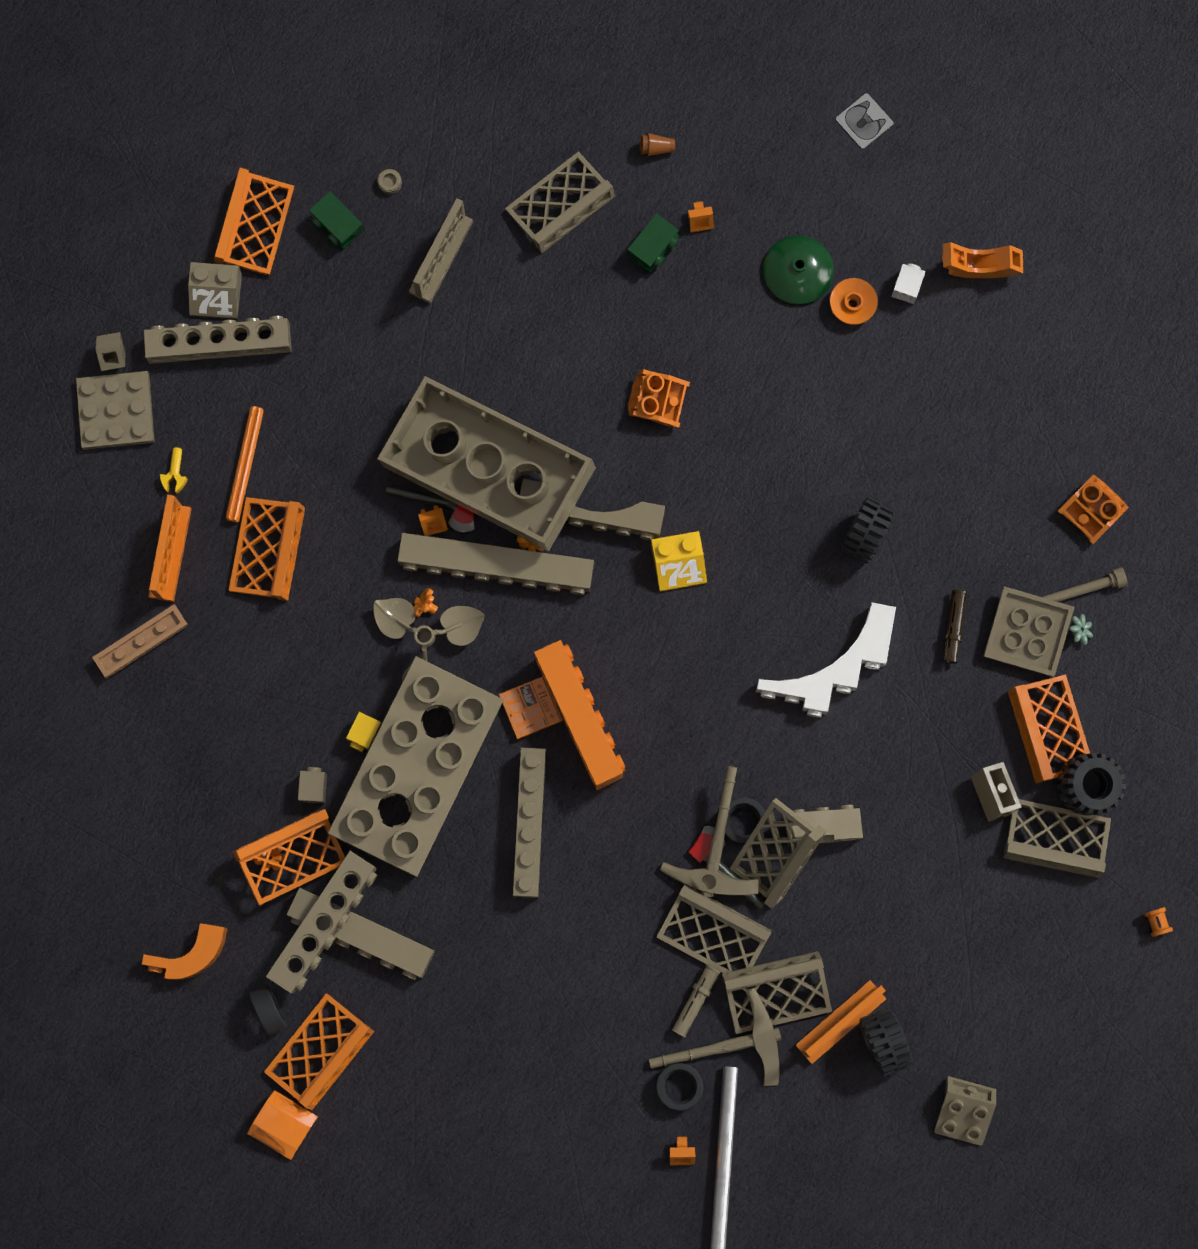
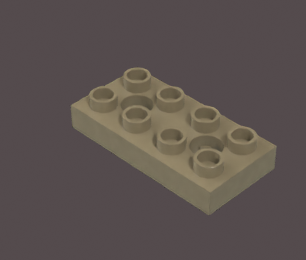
[377,376,596,551]
[327,656,504,877]

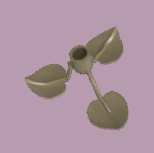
[374,598,484,682]

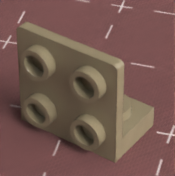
[934,1076,996,1146]

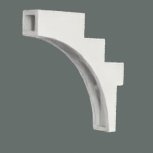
[756,603,896,718]

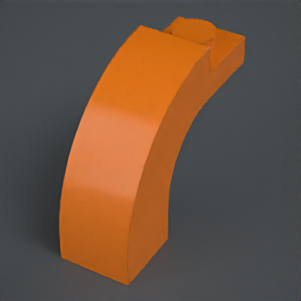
[942,242,1023,278]
[142,923,227,980]

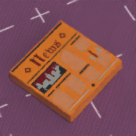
[499,676,563,740]

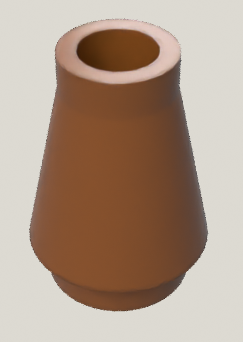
[640,133,675,157]

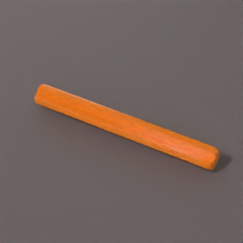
[226,406,263,522]

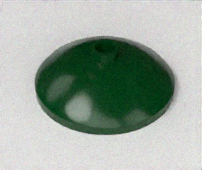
[763,236,834,305]

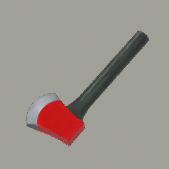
[386,484,475,533]
[689,826,765,910]

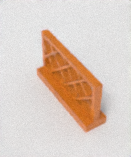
[214,168,294,276]
[149,495,192,602]
[229,497,305,601]
[1008,674,1090,784]
[232,809,345,905]
[795,980,886,1064]
[264,993,374,1110]

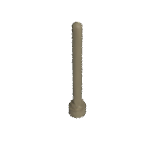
[1042,567,1128,602]

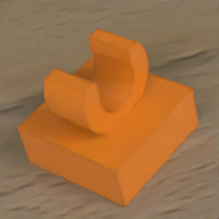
[688,201,714,232]
[418,505,448,536]
[670,1137,695,1165]

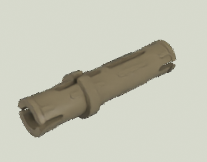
[671,964,720,1038]

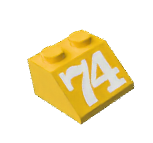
[651,531,707,592]

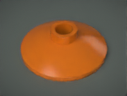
[830,278,878,325]

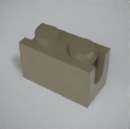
[970,762,1022,822]

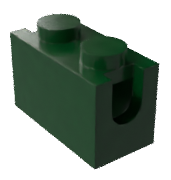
[309,191,364,249]
[627,213,680,273]

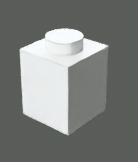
[891,264,926,304]

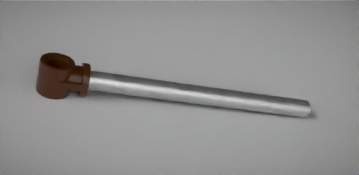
[710,1067,738,1249]

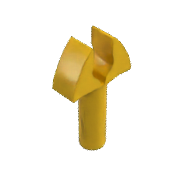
[160,447,188,494]

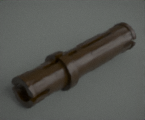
[942,590,968,664]

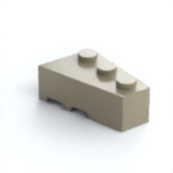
[786,805,863,847]

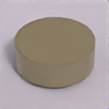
[378,169,402,194]

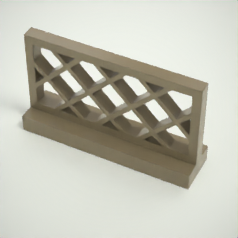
[505,151,615,253]
[409,198,473,304]
[730,798,827,909]
[1003,799,1111,878]
[657,884,772,973]
[722,951,832,1034]

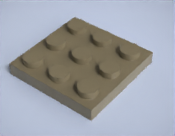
[76,371,155,450]
[983,586,1074,677]

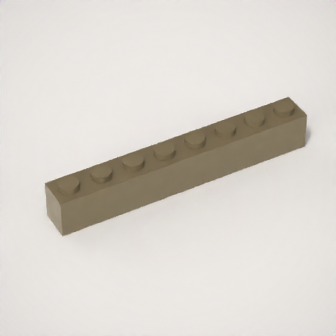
[398,533,594,595]

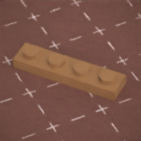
[92,604,189,679]

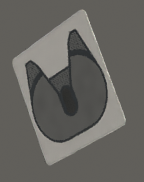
[836,93,893,148]

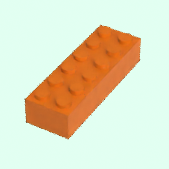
[534,640,626,790]

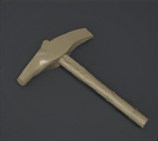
[660,766,759,897]
[649,988,781,1086]

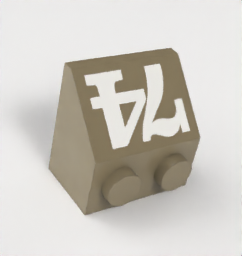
[188,262,242,319]

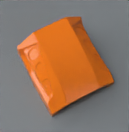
[628,369,690,428]
[1058,475,1129,544]
[247,1090,318,1160]

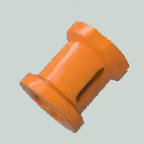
[1144,907,1173,937]

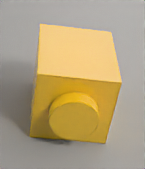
[346,712,382,752]

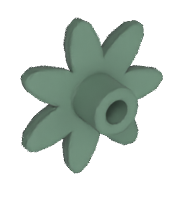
[1069,614,1093,645]

